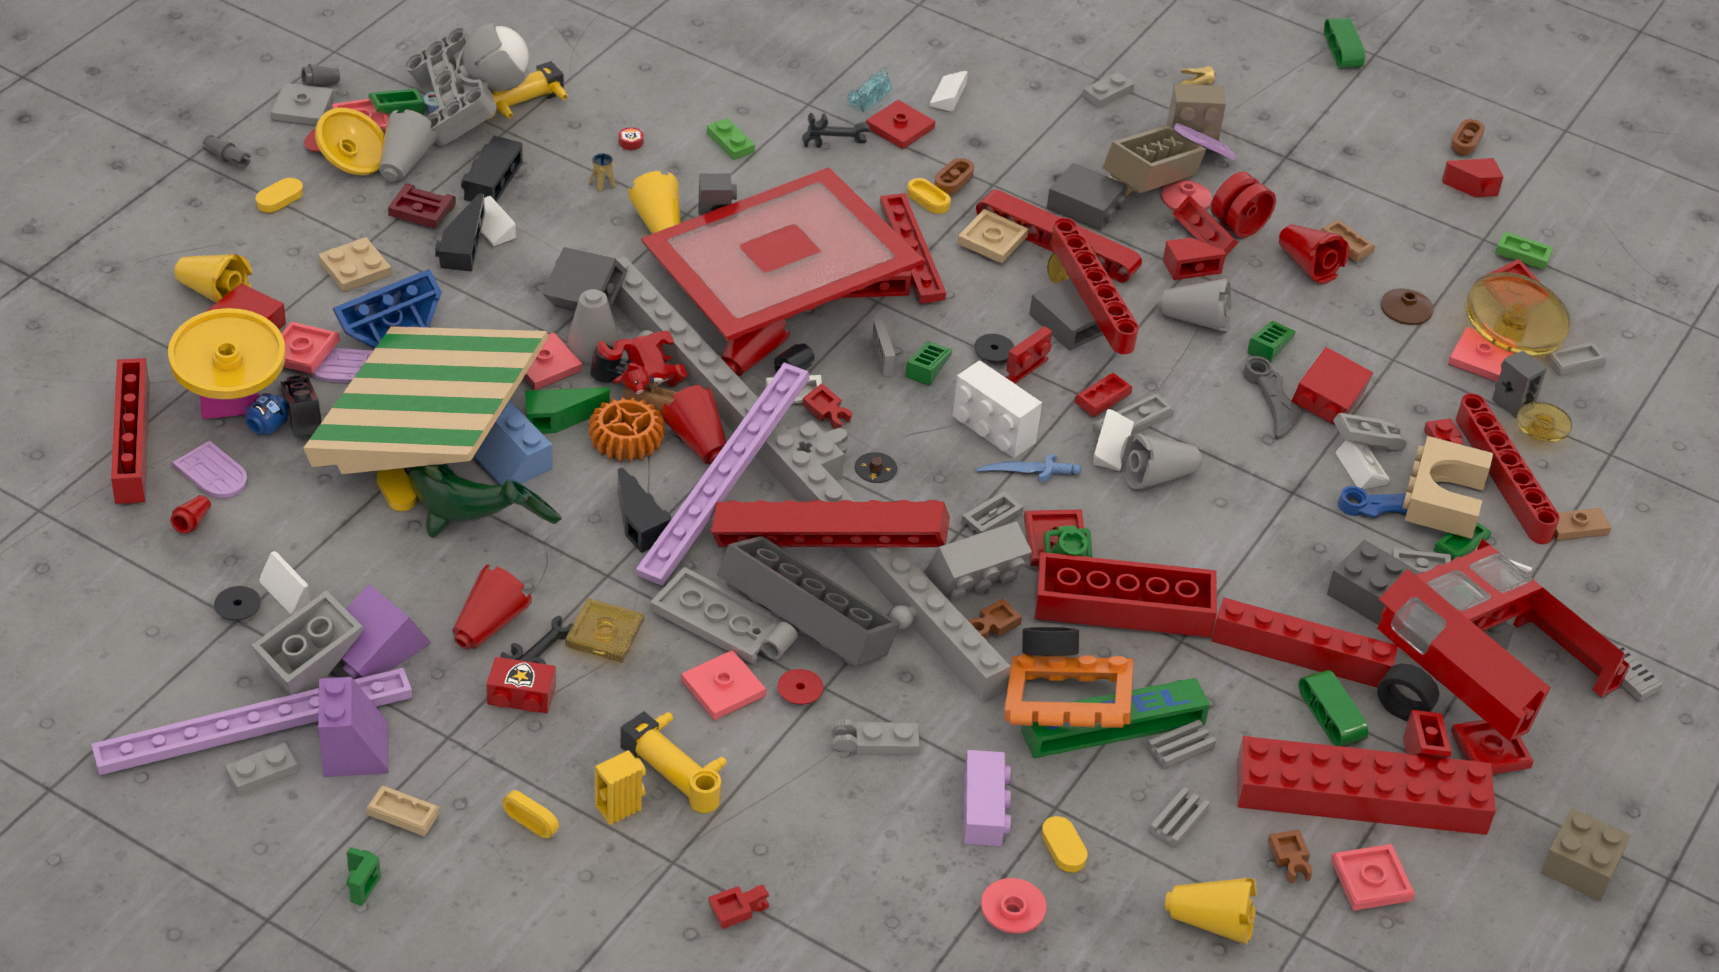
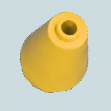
[628,171,681,234]
[174,254,252,303]
[1165,878,1257,944]

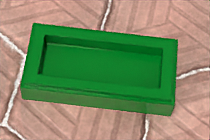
[1433,522,1492,561]

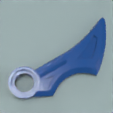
[1338,484,1441,518]

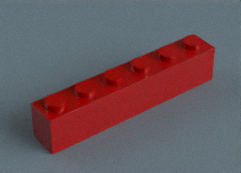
[111,358,150,504]
[1211,597,1398,688]

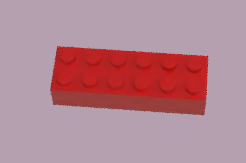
[1034,552,1217,638]

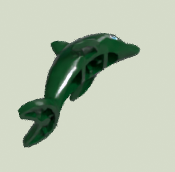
[409,463,562,537]

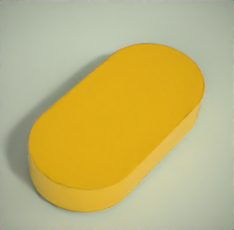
[256,178,303,213]
[907,178,951,214]
[377,468,417,511]
[502,790,559,838]
[1041,816,1088,873]

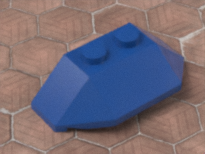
[332,268,442,349]

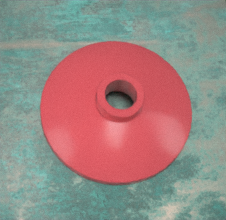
[1161,180,1212,211]
[981,878,1047,933]

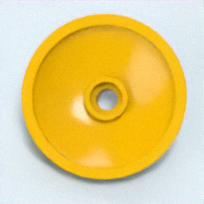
[315,108,385,175]

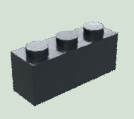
[461,136,523,203]

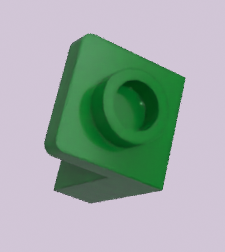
[347,847,381,906]

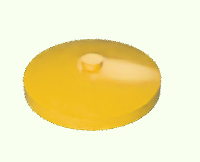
[168,308,285,399]

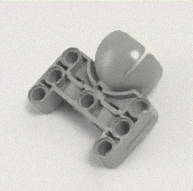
[405,21,529,147]

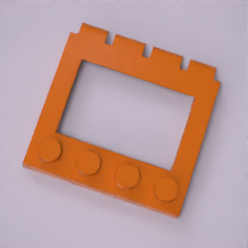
[1005,654,1134,728]

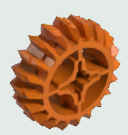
[588,396,665,462]

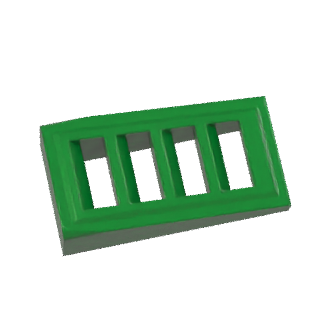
[368,88,425,116]
[1247,320,1296,363]
[905,341,952,386]

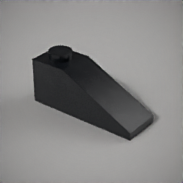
[435,194,485,271]

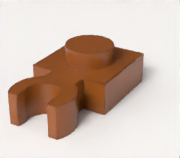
[969,599,1022,640]
[1267,830,1312,884]

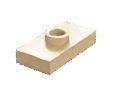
[366,785,440,837]

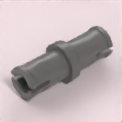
[202,135,251,169]

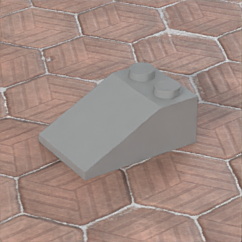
[251,590,364,695]

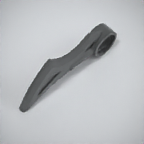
[1243,356,1303,439]

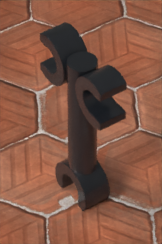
[802,113,870,148]
[500,615,574,664]

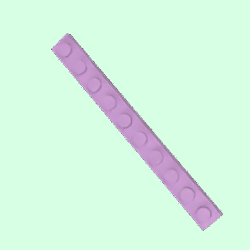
[636,363,810,586]
[91,668,412,775]

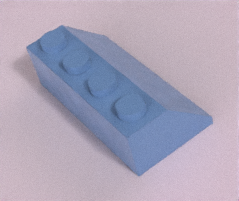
[473,400,552,485]

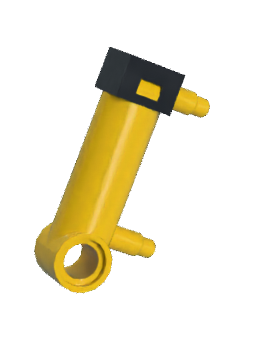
[489,61,568,119]
[620,711,727,813]

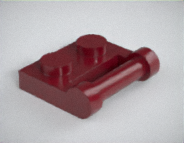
[388,183,456,229]

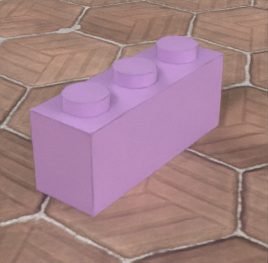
[964,750,1011,847]

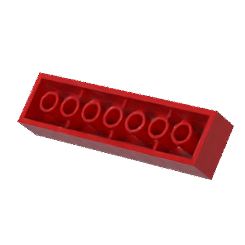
[1237,736,1496,835]

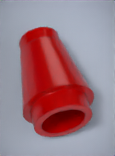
[170,495,211,534]

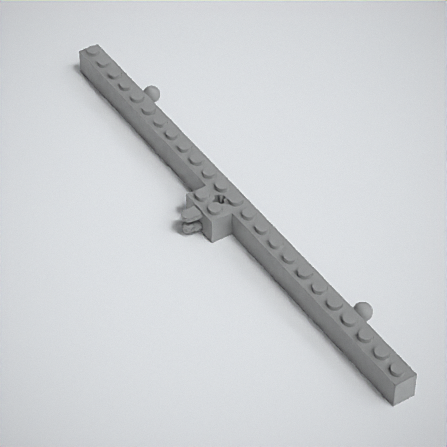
[614,256,1011,702]

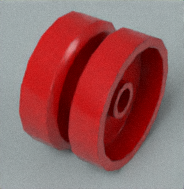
[1210,172,1276,238]

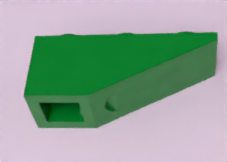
[525,387,610,434]

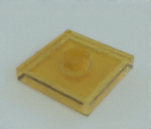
[565,598,644,663]

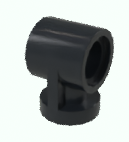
[590,344,631,382]

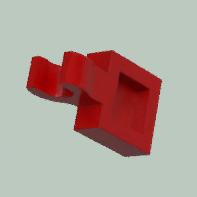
[1424,418,1464,445]
[708,885,769,929]

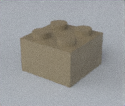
[1167,84,1226,141]
[1541,808,1631,901]

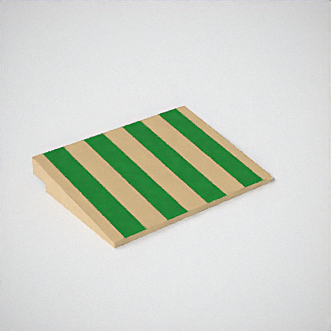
[303,326,549,474]

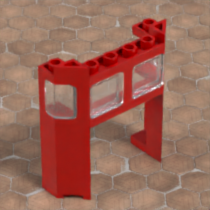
[1377,538,1630,742]

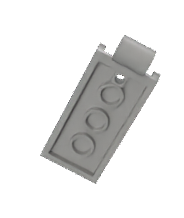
[650,567,798,665]

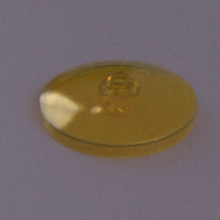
[1465,272,1571,356]

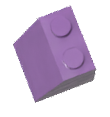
[340,584,431,679]
[318,677,388,777]

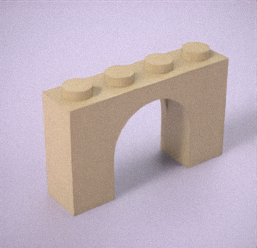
[1402,436,1493,539]

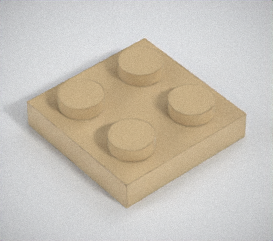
[957,209,1029,263]
[318,237,392,292]

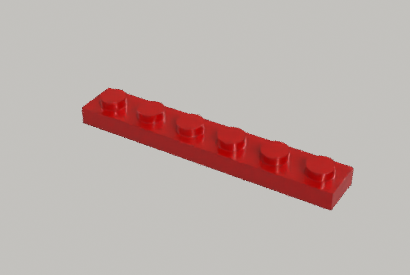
[880,193,946,304]

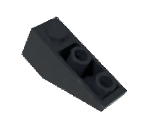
[280,375,322,437]
[617,467,671,553]

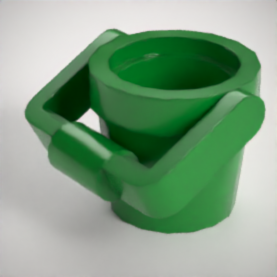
[1043,525,1092,557]

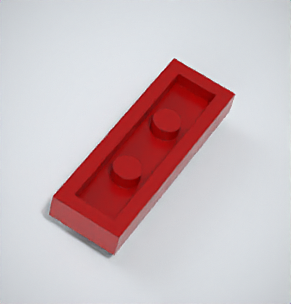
[1172,195,1239,257]

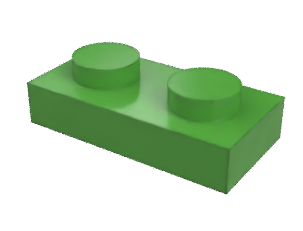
[707,118,755,160]
[1495,231,1554,269]

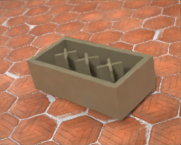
[1103,125,1206,193]

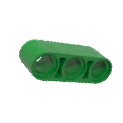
[1324,18,1365,68]
[1298,670,1368,747]

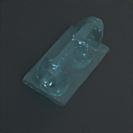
[847,67,892,112]

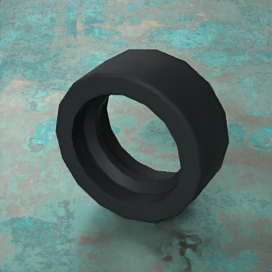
[1022,627,1079,656]
[1377,663,1440,721]

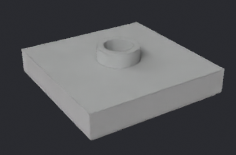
[271,83,334,126]

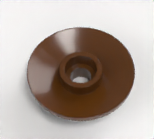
[1381,288,1433,325]

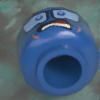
[245,393,288,435]

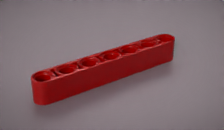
[975,189,1142,283]
[1051,218,1139,355]
[1456,393,1560,544]

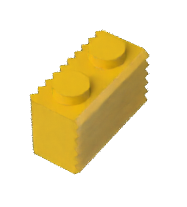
[594,750,646,825]

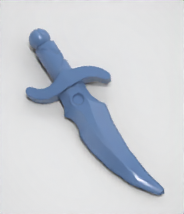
[976,454,1082,482]

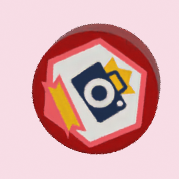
[618,127,644,150]

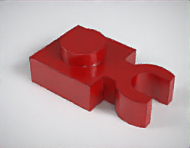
[802,383,852,429]

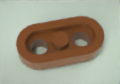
[1451,119,1485,155]
[934,158,974,195]

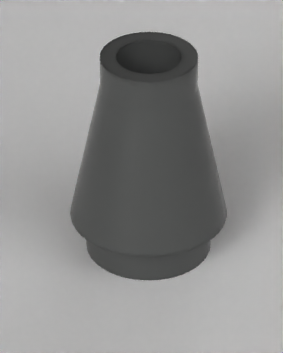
[301,64,340,87]

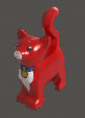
[597,331,688,395]

